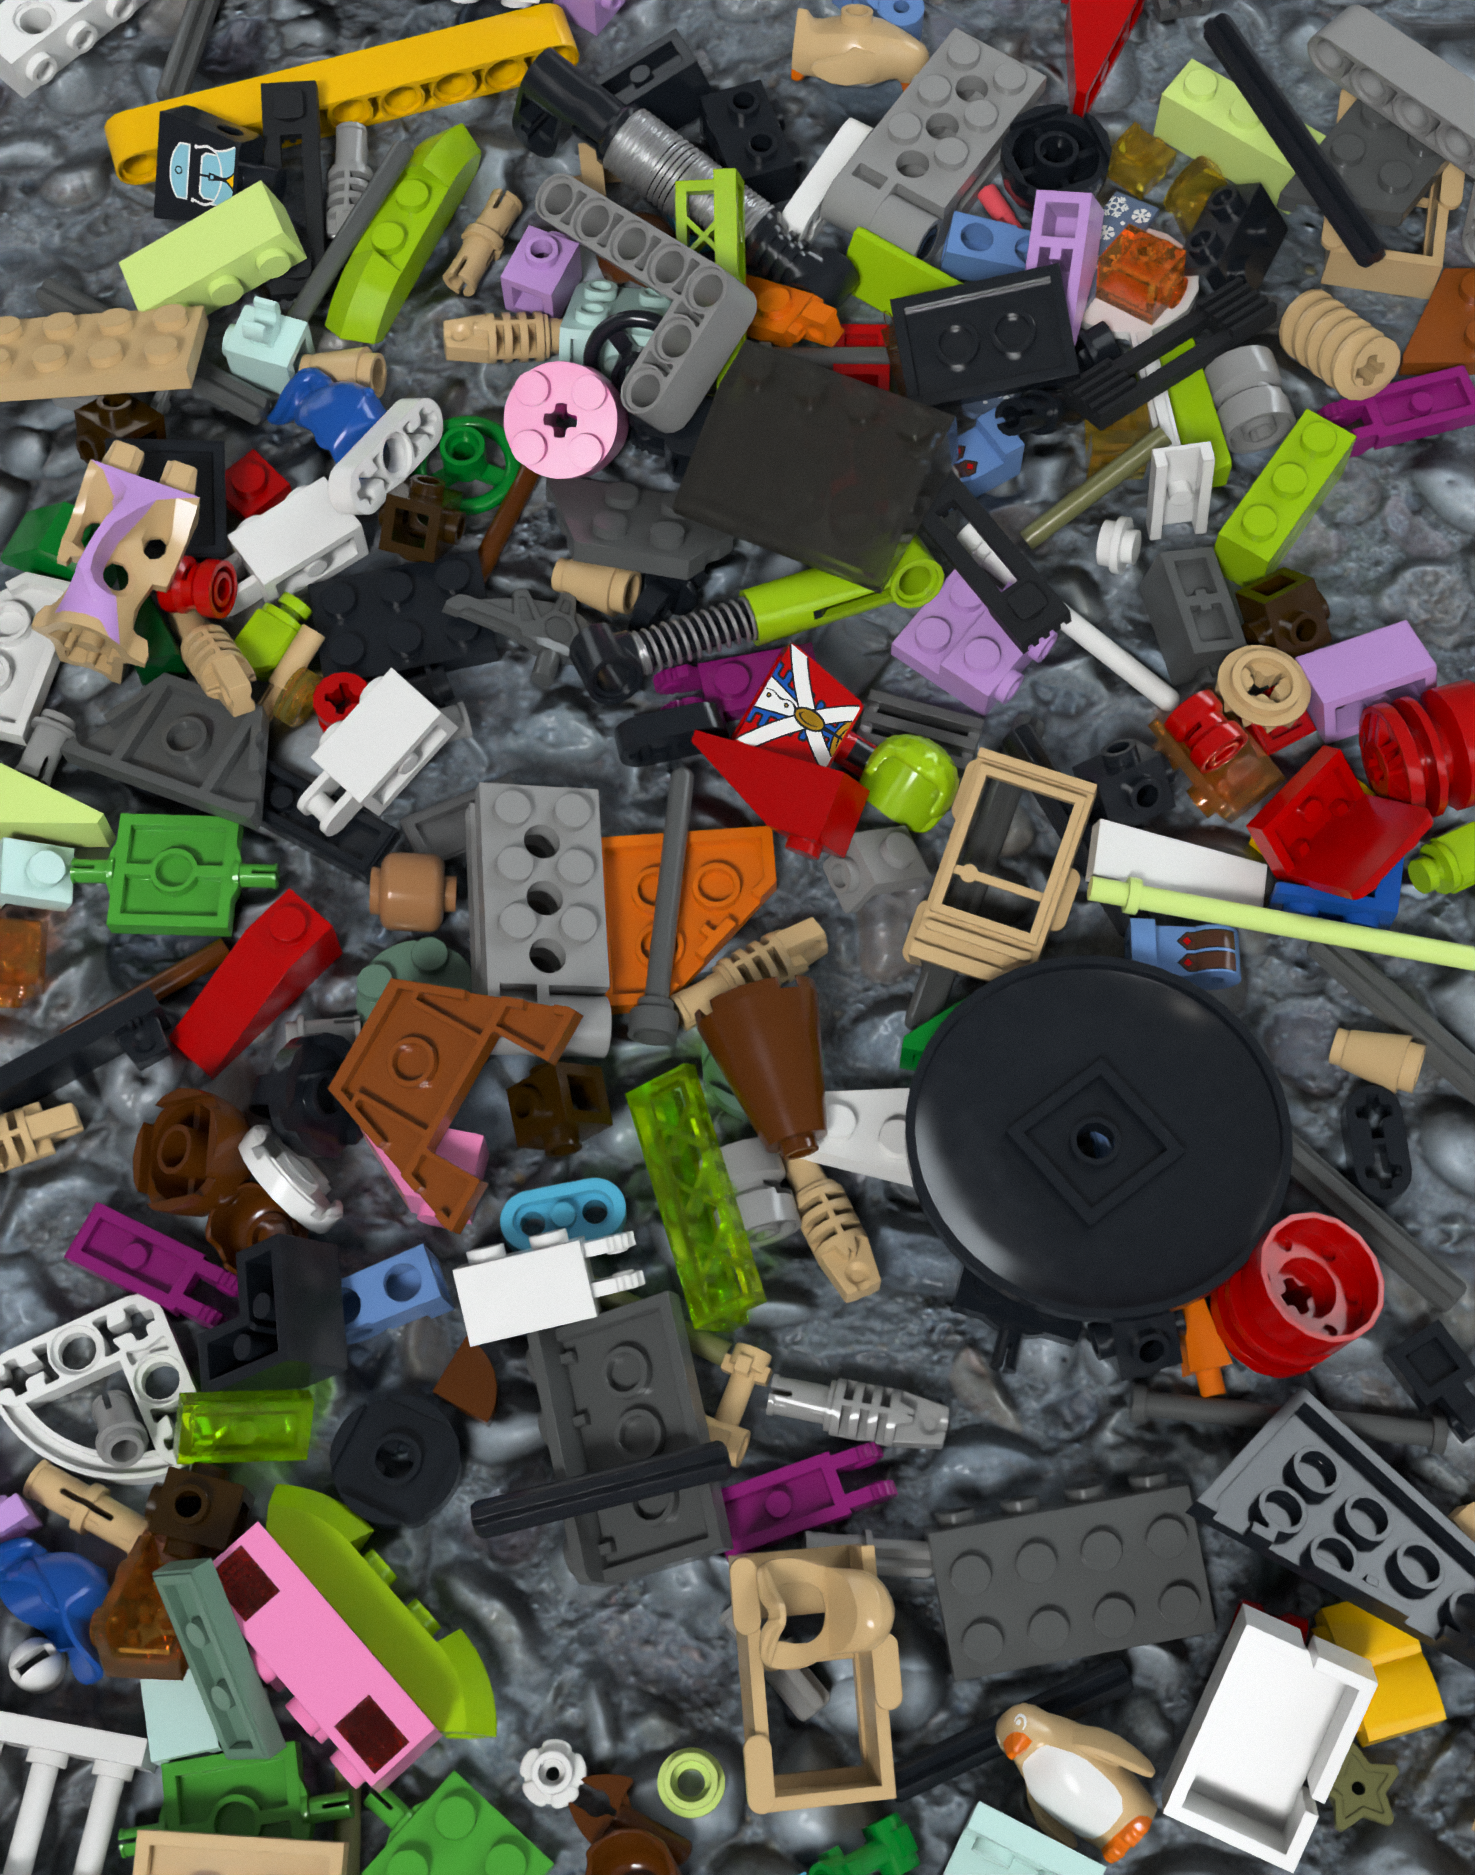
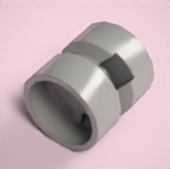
[1204,345,1296,454]
[698,1137,802,1251]

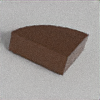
[432,1336,498,1427]

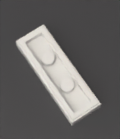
[1085,819,1267,907]

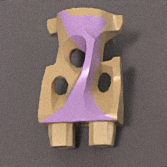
[31,440,200,684]

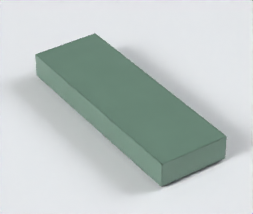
[152,1558,287,1760]

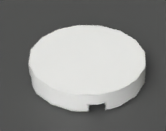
[238,1124,343,1234]

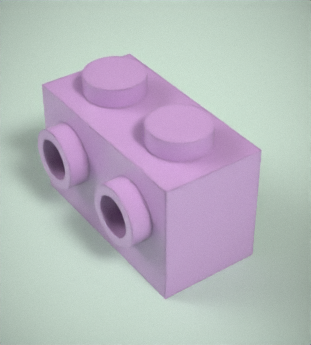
[1295,620,1437,745]

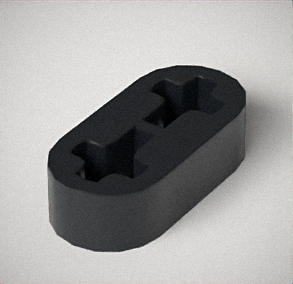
[614,702,729,767]
[1340,1085,1412,1208]

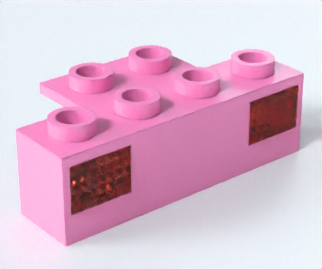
[213,1522,443,1793]

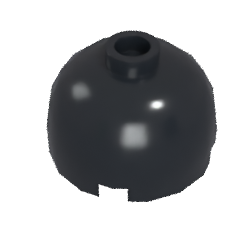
[1000,104,1112,215]

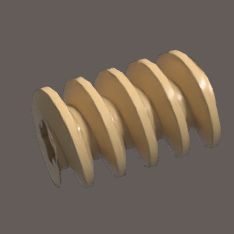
[1279,289,1400,400]

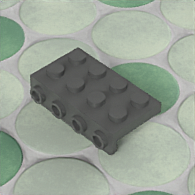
[526,1291,734,1588]
[922,1471,1217,1681]

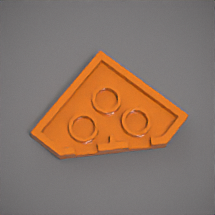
[601,826,777,1015]

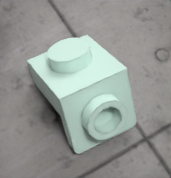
[0,837,74,912]

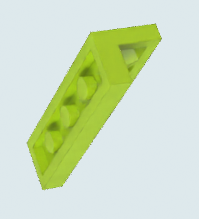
[675,168,748,407]

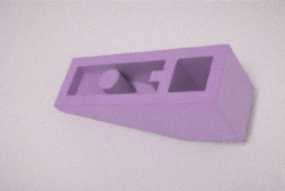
[1025,190,1104,346]

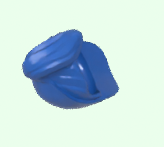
[267,367,388,480]
[0,1537,118,1685]

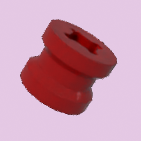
[313,672,367,733]

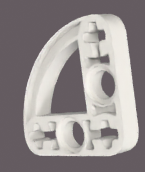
[0,1294,218,1485]

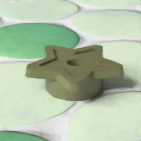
[1328,1742,1399,1832]

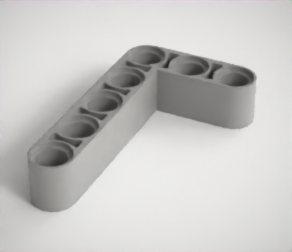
[1307,5,1475,264]
[535,173,757,434]

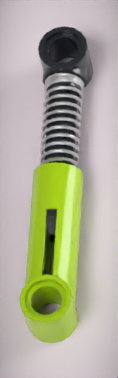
[569,528,944,705]

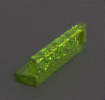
[625,1063,767,1333]

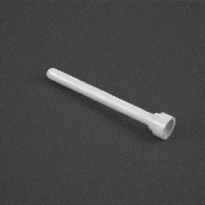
[956,523,1180,711]

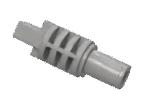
[325,121,374,269]
[766,1374,949,1450]

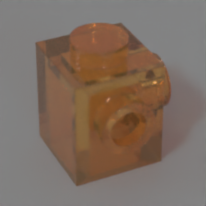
[1096,224,1188,325]

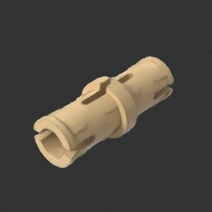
[443,188,523,296]
[22,1459,153,1559]

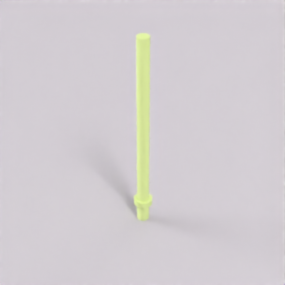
[1087,876,1475,971]

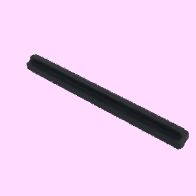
[1203,13,1387,268]

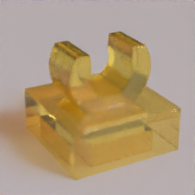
[1107,122,1177,200]

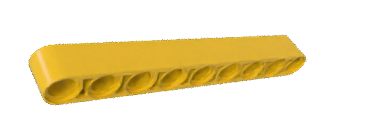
[104,3,580,185]

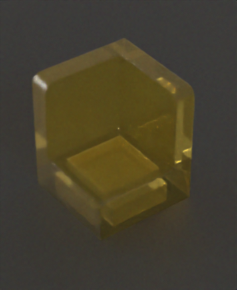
[1084,403,1149,480]

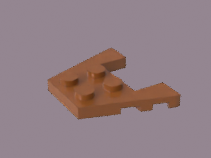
[328,978,583,1235]

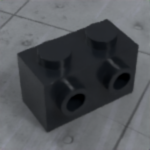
[699,79,803,205]

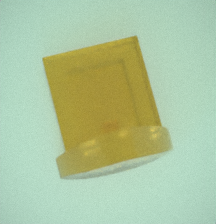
[1163,156,1228,242]

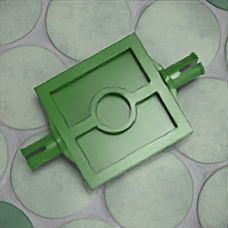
[70,813,280,937]
[118,1741,355,1859]
[360,1770,554,1875]

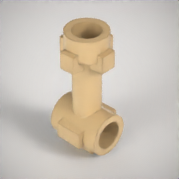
[705,1343,773,1468]

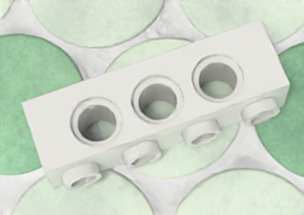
[0,0,149,99]

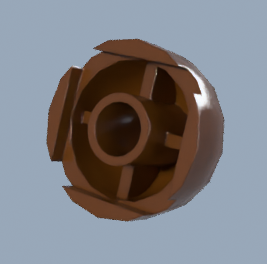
[132,1088,252,1217]

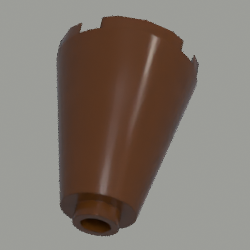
[694,975,828,1160]

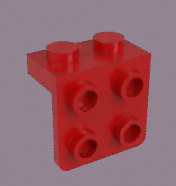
[1246,745,1434,900]

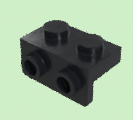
[1173,182,1288,291]

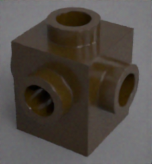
[74,393,166,464]
[378,475,466,563]
[1235,567,1333,660]
[506,1062,613,1157]
[145,1462,255,1560]

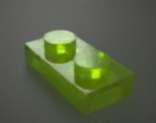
[173,1390,315,1464]

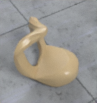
[757,1557,895,1670]

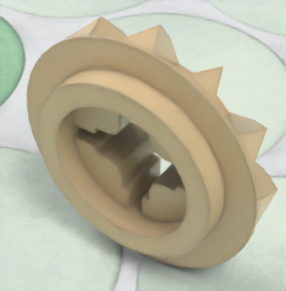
[1214,645,1311,734]

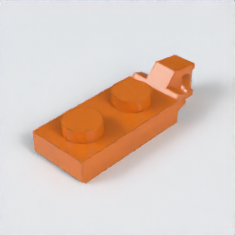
[746,274,844,348]

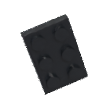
[890,263,1081,415]
[308,550,500,685]

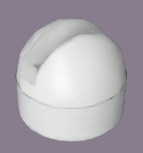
[8,1637,67,1694]

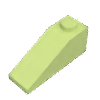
[0,763,116,848]

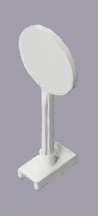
[1081,228,1215,541]

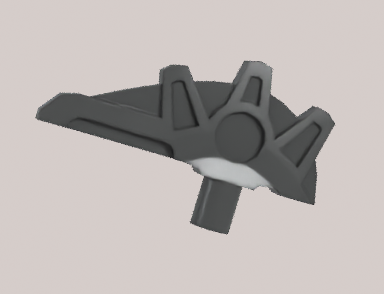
[441,589,606,686]

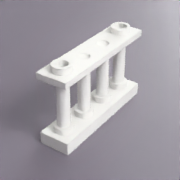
[0,1711,157,1875]

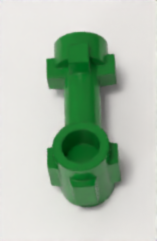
[808,1811,921,1875]

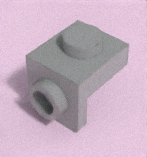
[823,825,931,914]

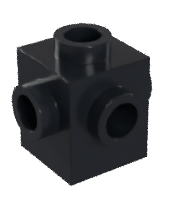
[1072,738,1176,829]
[1087,1309,1187,1381]

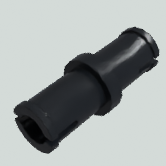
[995,389,1085,436]

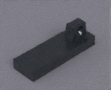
[0,986,172,1113]

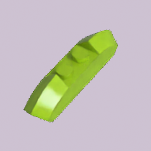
[325,123,482,344]
[266,1484,497,1740]

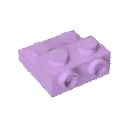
[891,569,1058,717]

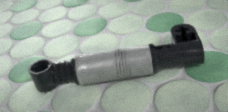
[512,47,859,310]

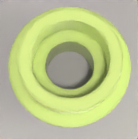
[657,1747,725,1819]

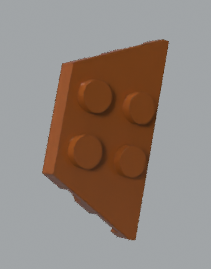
[1398,268,1475,375]

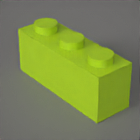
[1214,409,1357,588]

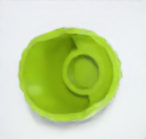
[859,734,960,833]

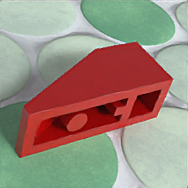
[1061,0,1145,119]
[691,730,870,860]
[168,888,343,1080]

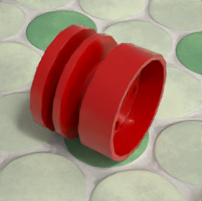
[1359,679,1475,818]
[1210,1212,1385,1379]

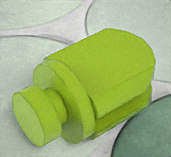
[234,592,313,682]
[1408,821,1475,894]

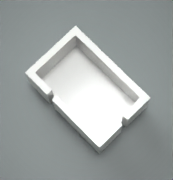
[1161,1603,1379,1874]

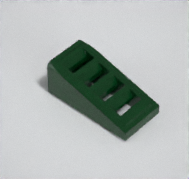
[115,565,189,686]

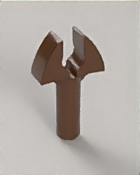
[569,1774,693,1866]

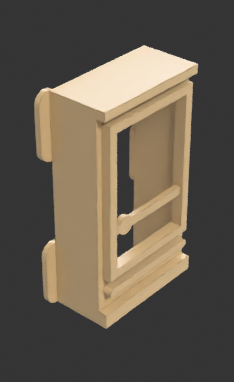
[1321,89,1465,300]
[902,747,1097,982]
[728,1543,903,1814]

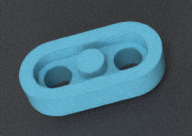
[500,1178,627,1252]

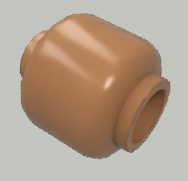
[369,852,457,932]

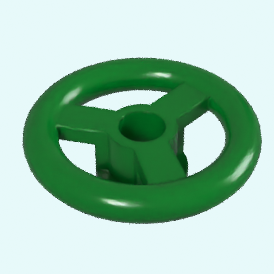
[410,416,521,515]

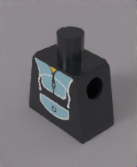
[154,105,287,220]

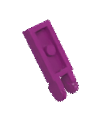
[1317,365,1475,458]
[653,642,816,722]
[64,1202,239,1329]
[721,1441,898,1562]

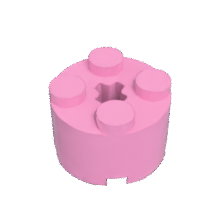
[504,361,629,479]

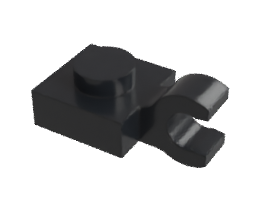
[1382,1319,1475,1444]

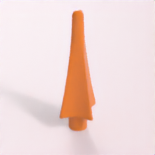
[1180,1298,1233,1398]

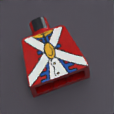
[729,642,877,777]

